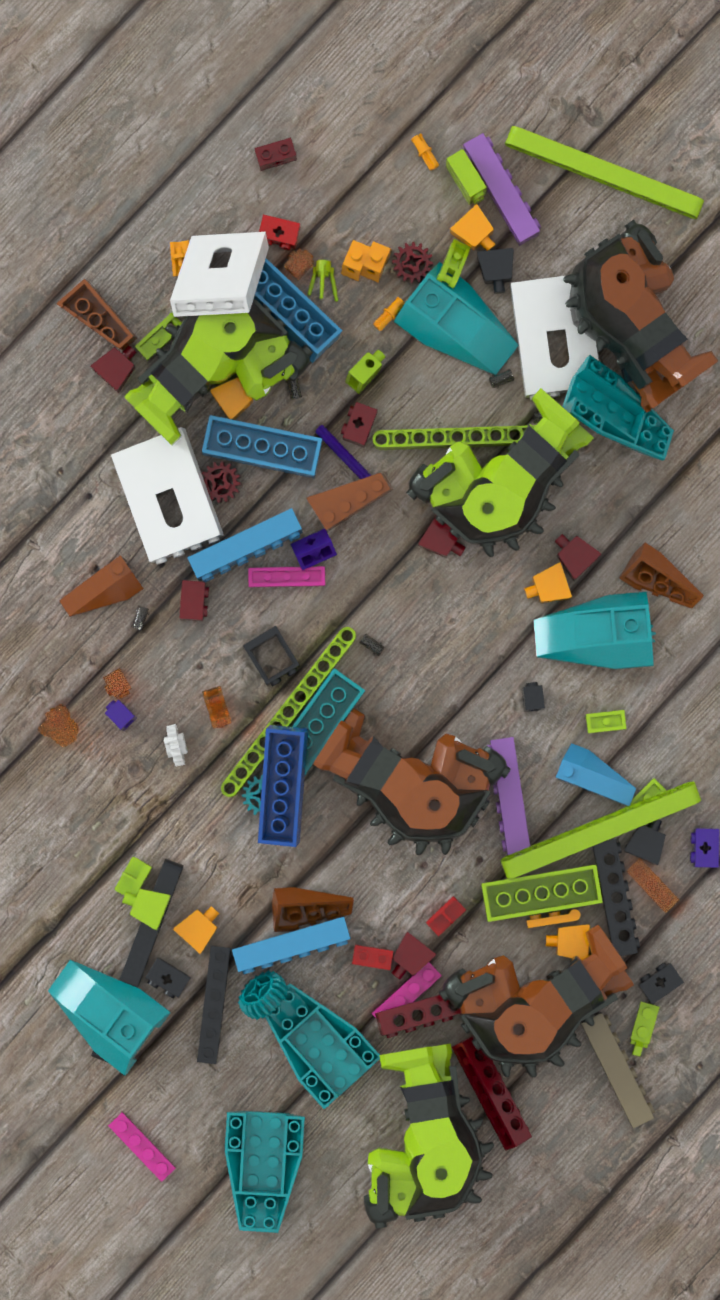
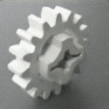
[164,724,188,767]

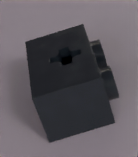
[521,682,545,712]
[145,957,191,999]
[638,962,684,1005]

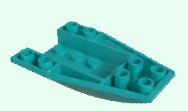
[393,262,519,376]
[562,355,674,461]
[534,592,654,669]
[48,960,171,1076]
[265,983,380,1109]
[225,1111,305,1233]

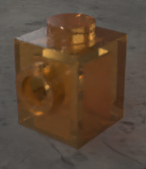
[284,248,314,281]
[103,668,132,699]

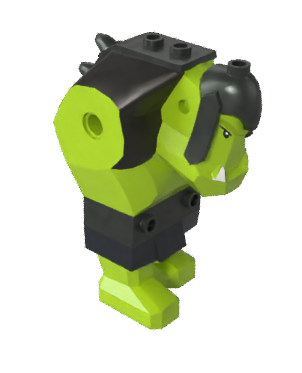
[124,299,313,446]
[406,388,594,557]
[364,1043,494,1229]

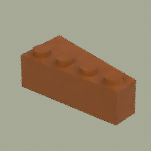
[56,279,137,351]
[306,473,394,531]

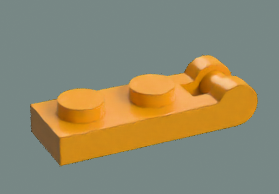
[526,909,581,928]

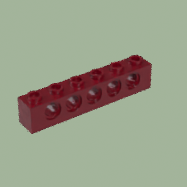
[375,995,462,1038]
[452,1036,532,1151]

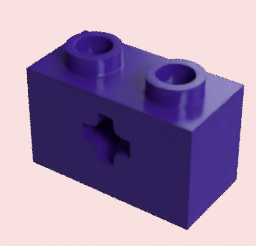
[290,528,337,571]
[105,700,137,731]
[690,828,719,868]

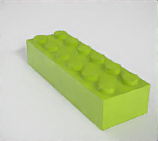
[481,865,603,922]

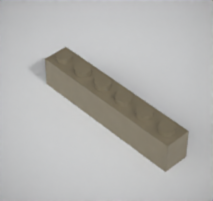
[580,1012,655,1129]

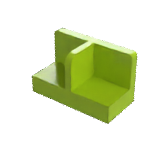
[585,710,626,734]
[115,857,153,896]

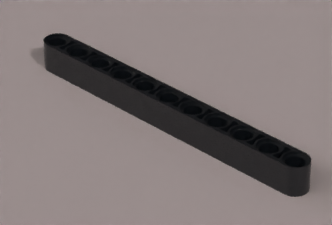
[91,859,184,1063]

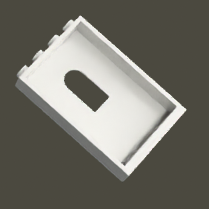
[170,232,269,317]
[510,276,599,400]
[111,427,224,565]

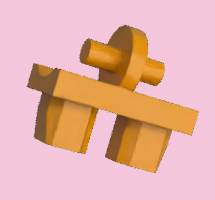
[170,240,189,277]

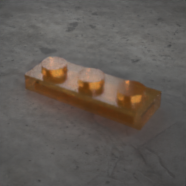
[626,858,680,913]

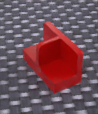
[425,896,466,937]

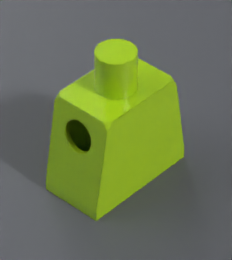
[345,350,386,394]
[122,889,171,930]

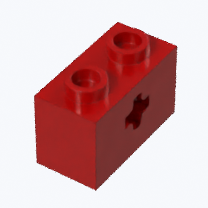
[259,214,301,250]
[352,944,393,970]

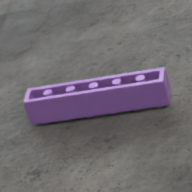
[463,133,541,246]
[487,737,530,855]

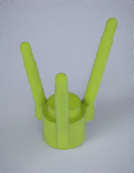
[307,260,338,302]

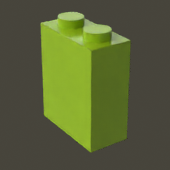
[446,149,487,205]

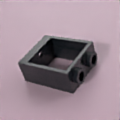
[243,626,300,687]

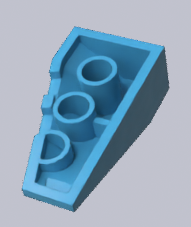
[556,743,636,806]

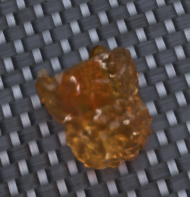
[38,704,79,747]

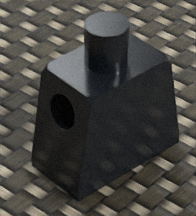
[477,248,514,294]
[623,819,666,865]

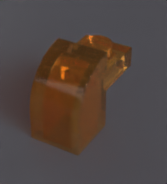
[202,686,232,729]

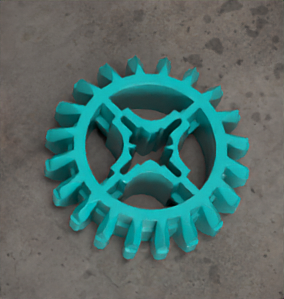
[238,970,288,1020]

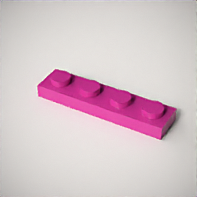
[248,566,325,588]
[372,962,442,1019]
[108,1112,176,1182]

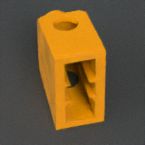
[450,204,496,251]
[341,240,370,281]
[361,241,392,283]
[210,378,253,420]
[524,562,572,603]
[173,906,220,954]
[545,924,590,960]

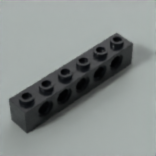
[592,839,640,956]
[197,945,231,1064]

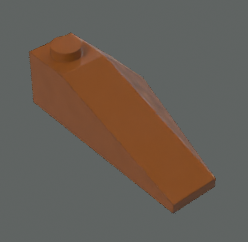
[619,542,704,608]
[59,555,144,617]
[272,887,354,932]

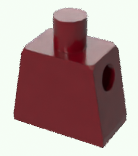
[90,345,137,393]
[418,515,466,558]
[554,534,601,581]
[391,932,436,980]

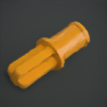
[411,133,439,170]
[374,297,405,331]

